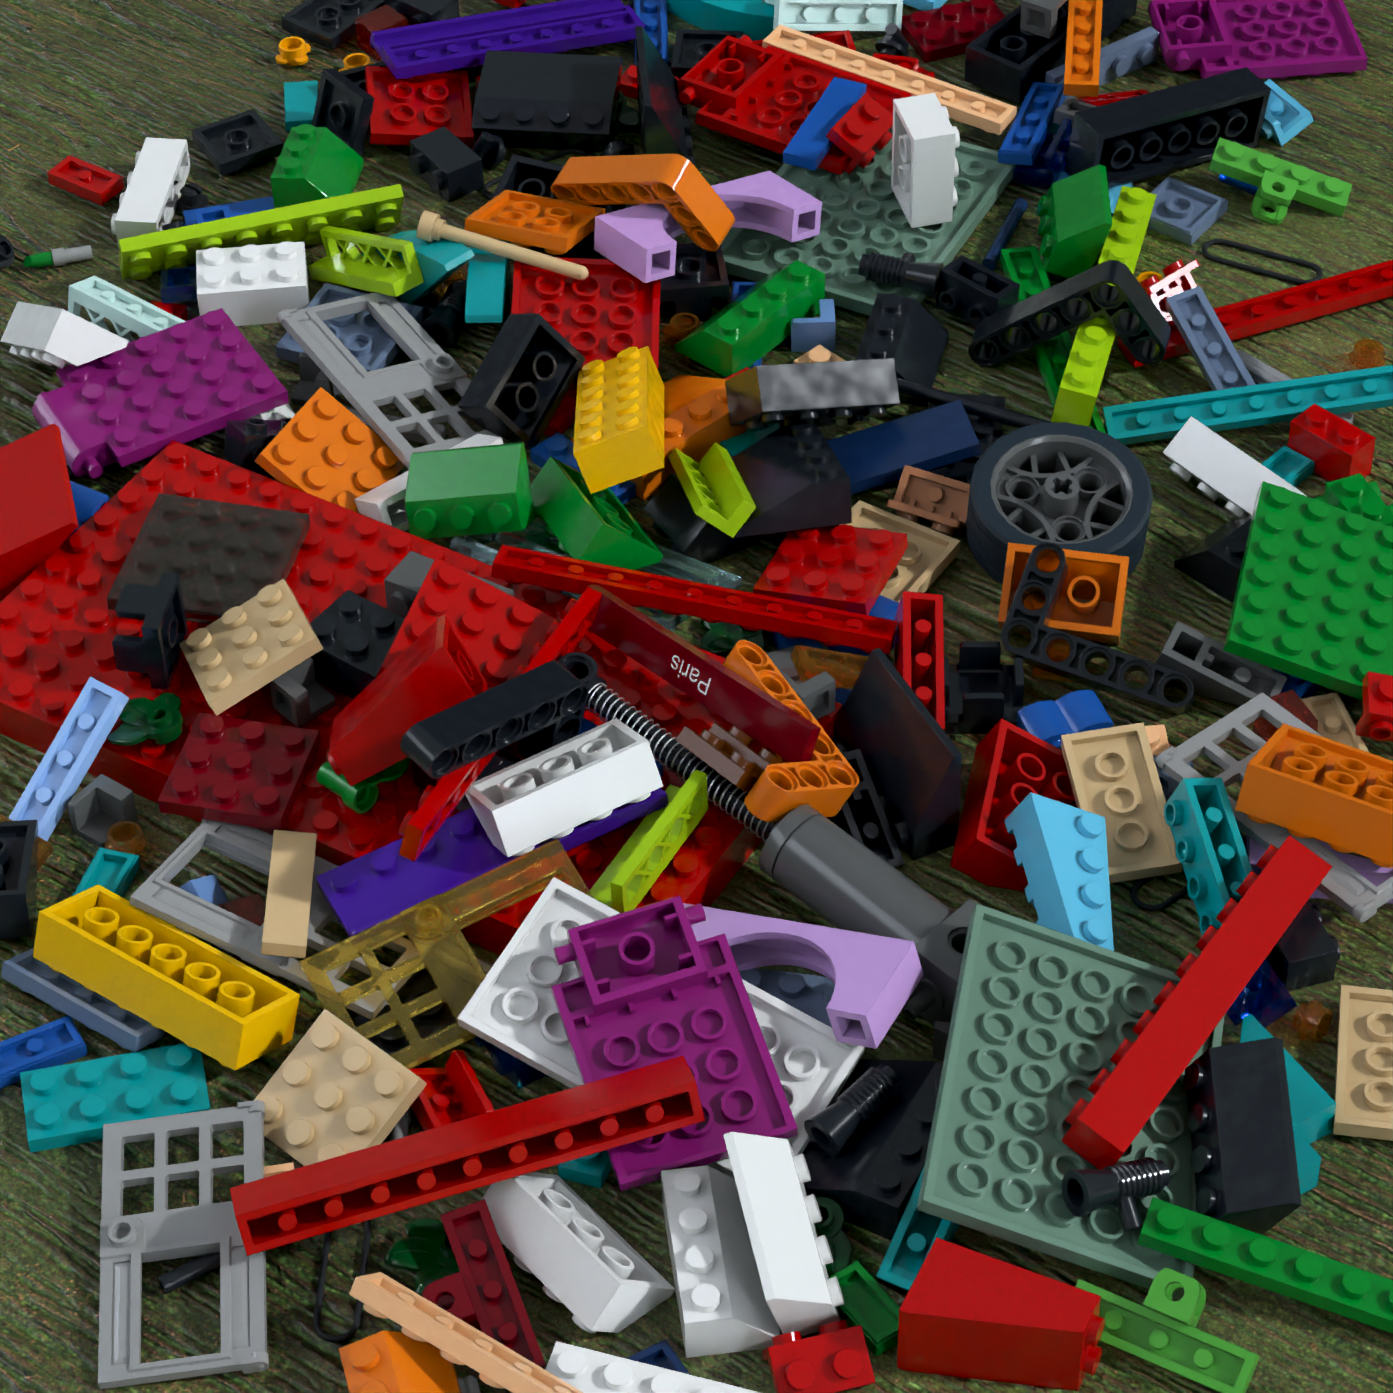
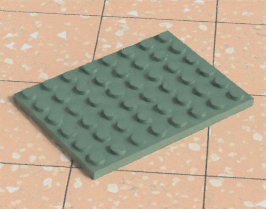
[721,127,1020,315]
[916,903,1225,1300]

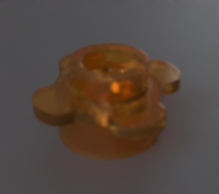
[663,312,699,344]

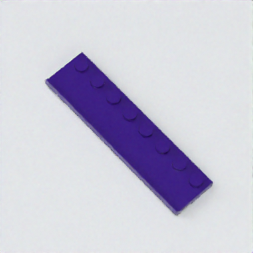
[370,0,645,79]
[316,788,668,948]

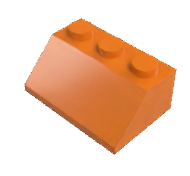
[998,542,1129,645]
[339,1330,462,1393]

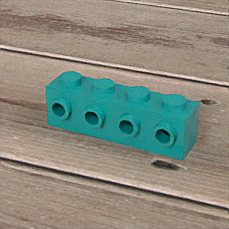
[1164,778,1253,936]

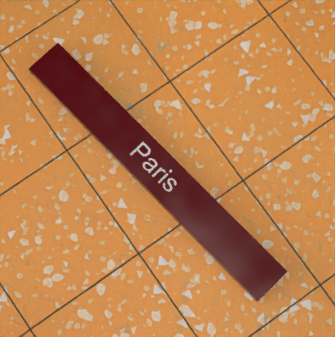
[587,584,821,762]

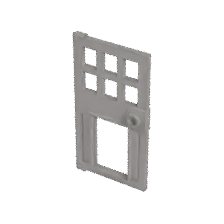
[276,292,510,470]
[1155,692,1393,923]
[130,819,456,1020]
[98,1100,269,1390]

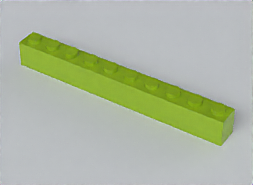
[1051,185,1157,427]

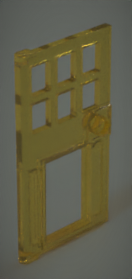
[300,838,593,1068]

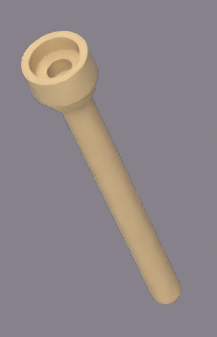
[416,210,589,280]

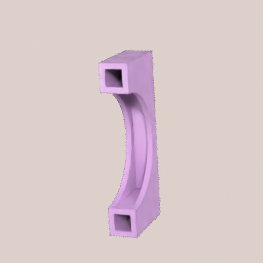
[594,171,822,283]
[683,903,924,1049]

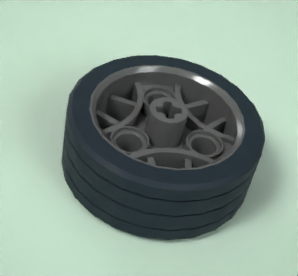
[966,422,1153,585]

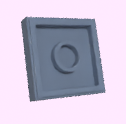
[1148,176,1228,246]

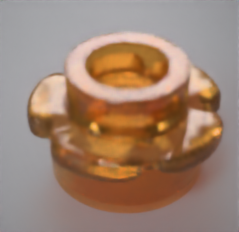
[1349,339,1386,370]
[105,821,147,855]
[1293,999,1332,1042]

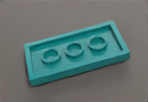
[20,1043,211,1153]

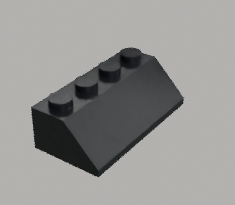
[1183,1037,1302,1235]

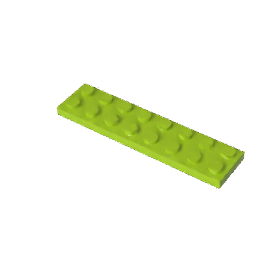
[119,184,404,280]

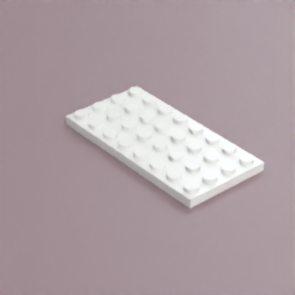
[457,877,865,1179]

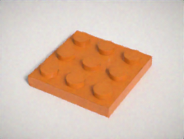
[464,190,606,255]
[255,387,405,514]

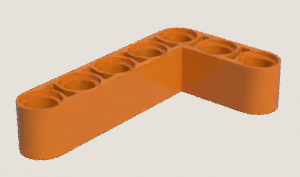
[550,153,735,252]
[722,640,859,822]

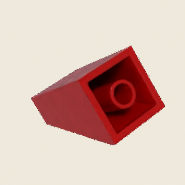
[327,615,488,786]
[897,1238,1105,1391]

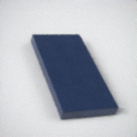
[827,400,982,495]

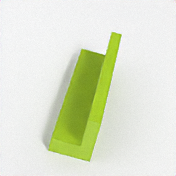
[308,225,424,297]
[668,442,756,538]
[587,769,708,913]

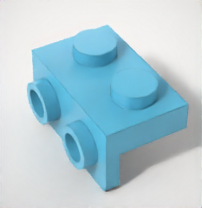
[1261,79,1314,146]

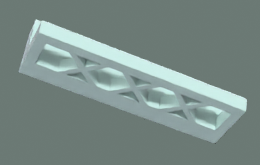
[765,0,903,31]
[68,275,186,343]

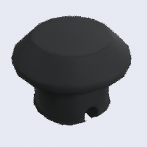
[177,183,209,211]

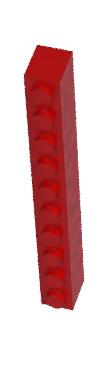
[1061,835,1332,1169]
[229,1055,705,1256]

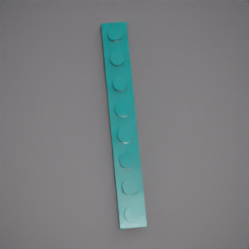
[1102,365,1393,445]

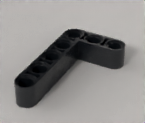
[968,260,1171,367]
[1001,542,1194,715]
[400,660,589,779]

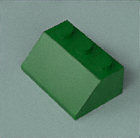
[270,124,364,208]
[1036,164,1112,278]
[405,442,536,539]

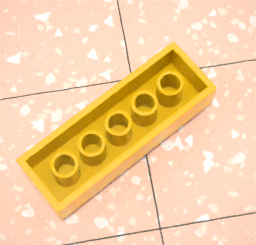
[573,346,664,494]
[33,884,300,1071]

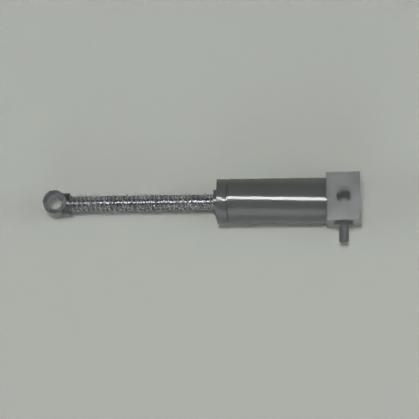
[558,652,977,1025]

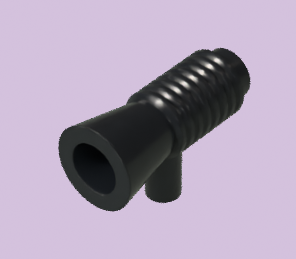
[858,252,944,299]
[416,280,467,349]
[804,1064,900,1156]
[1062,1157,1170,1232]

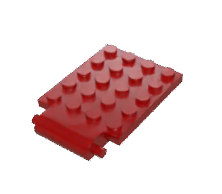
[678,35,911,175]

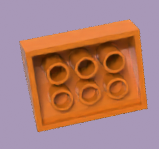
[570,374,747,501]
[1235,723,1393,868]

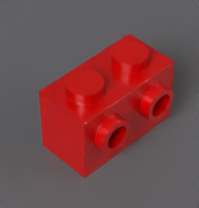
[1287,403,1376,482]

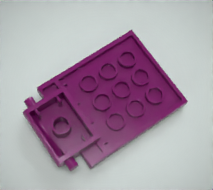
[1147,0,1368,79]
[32,308,289,478]
[551,895,798,1191]

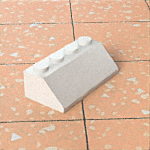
[0,301,129,369]
[465,718,663,857]
[723,1132,845,1337]
[661,1165,780,1358]
[482,1172,675,1334]

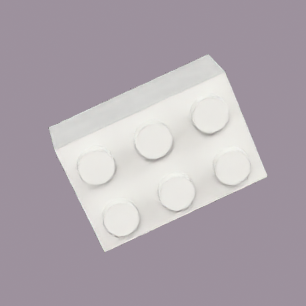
[891,93,960,228]
[196,241,310,326]

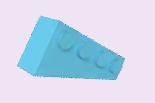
[1004,792,1114,951]

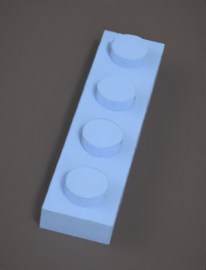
[7,677,129,844]

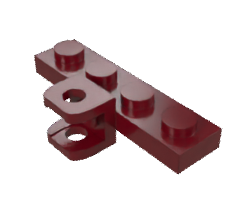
[422,1199,546,1389]

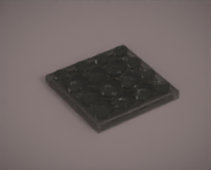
[107,493,311,624]

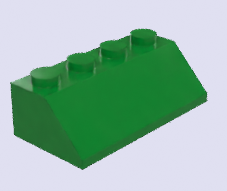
[675,260,825,377]
[531,456,663,570]

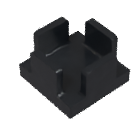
[660,243,729,324]
[112,572,189,690]
[944,641,1024,734]

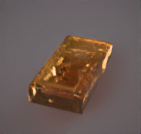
[790,645,868,689]

